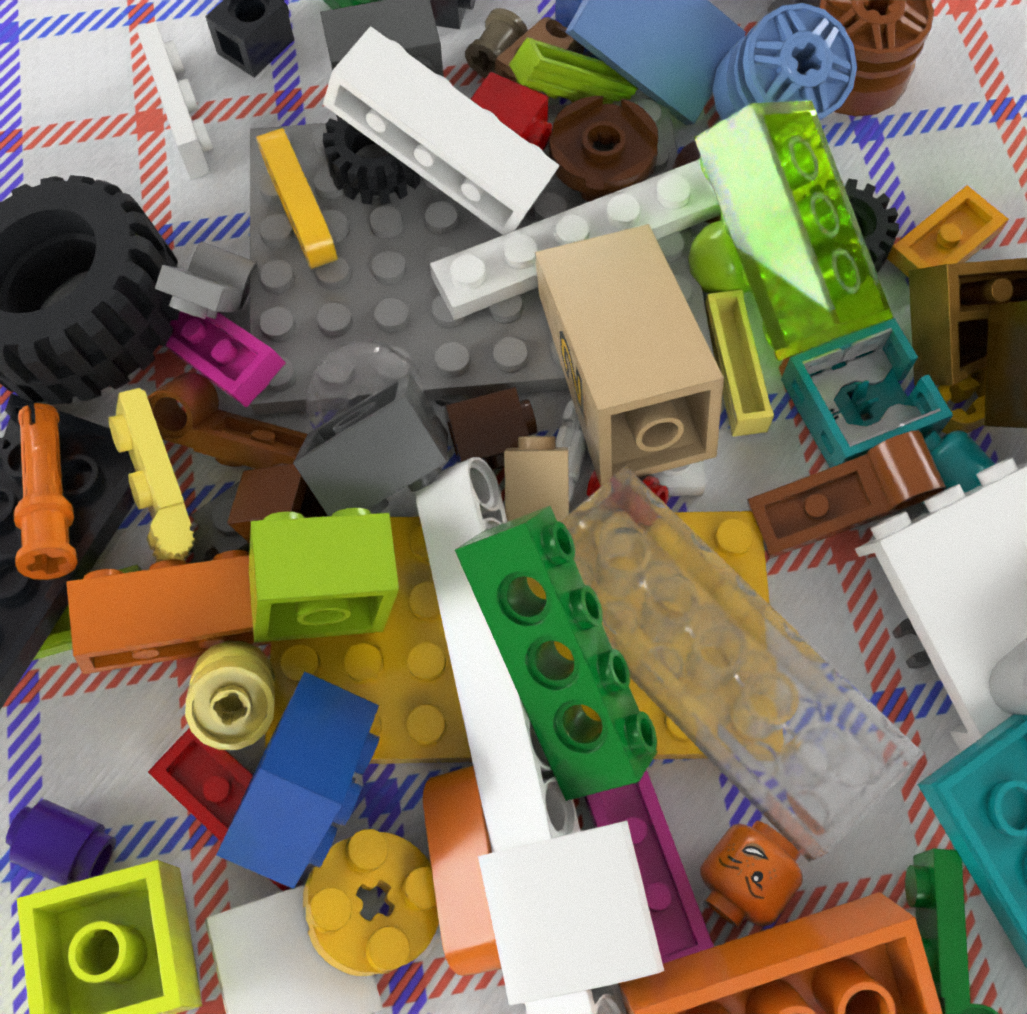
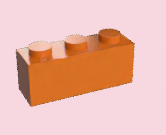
[66,550,271,675]

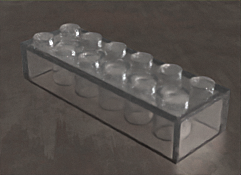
[537,466,924,862]

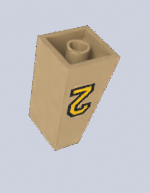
[535,224,724,487]

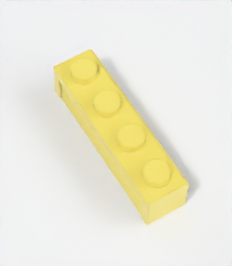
[705,289,774,437]

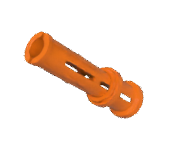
[13,403,78,580]

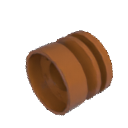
[819,0,934,117]

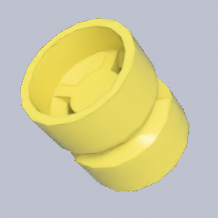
[185,641,275,750]

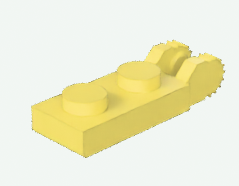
[109,388,195,562]

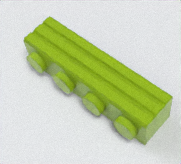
[509,37,638,104]

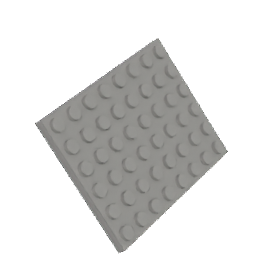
[250,98,714,416]

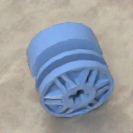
[712,3,857,148]

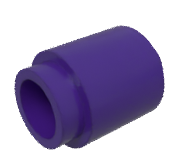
[6,799,116,885]

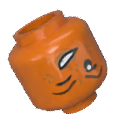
[700,820,803,928]

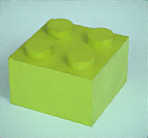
[249,508,399,643]

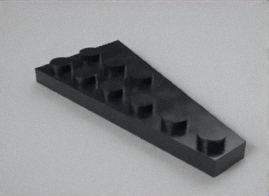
[0,394,135,710]

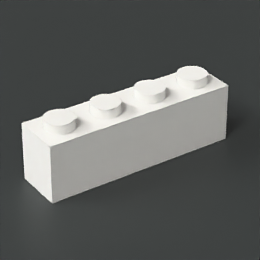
[323,26,560,235]

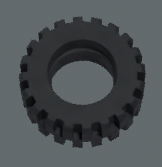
[0,175,180,404]

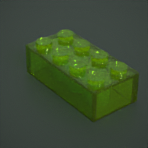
[694,100,893,361]

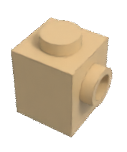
[504,436,569,527]

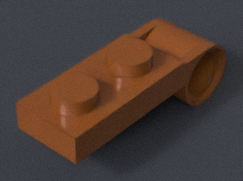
[147,372,308,469]
[747,430,946,559]

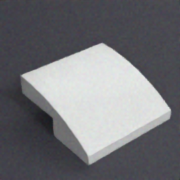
[478,821,664,1006]
[205,884,383,1014]

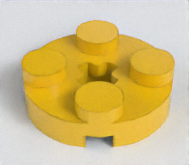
[303,829,439,976]

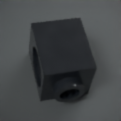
[205,0,294,78]

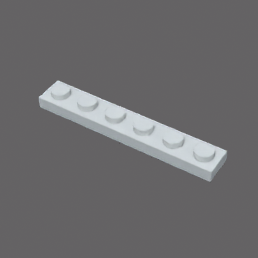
[430,146,760,320]

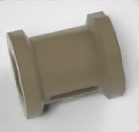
[465,8,528,78]

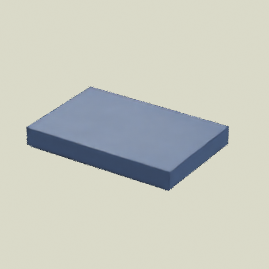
[565,0,746,125]

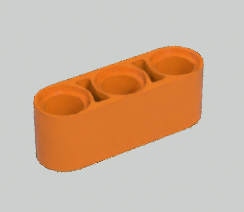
[423,766,502,976]

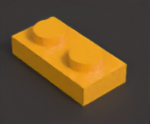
[887,185,1009,277]

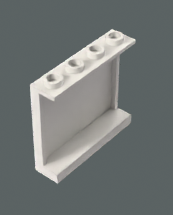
[855,457,1027,753]

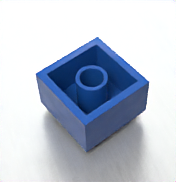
[216,671,380,889]

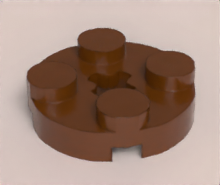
[549,96,658,202]

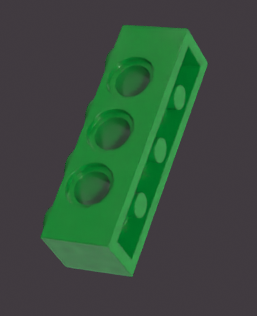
[455,506,657,801]

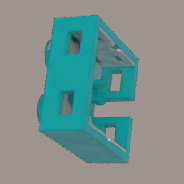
[781,318,953,468]

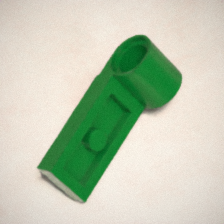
[905,848,999,1014]

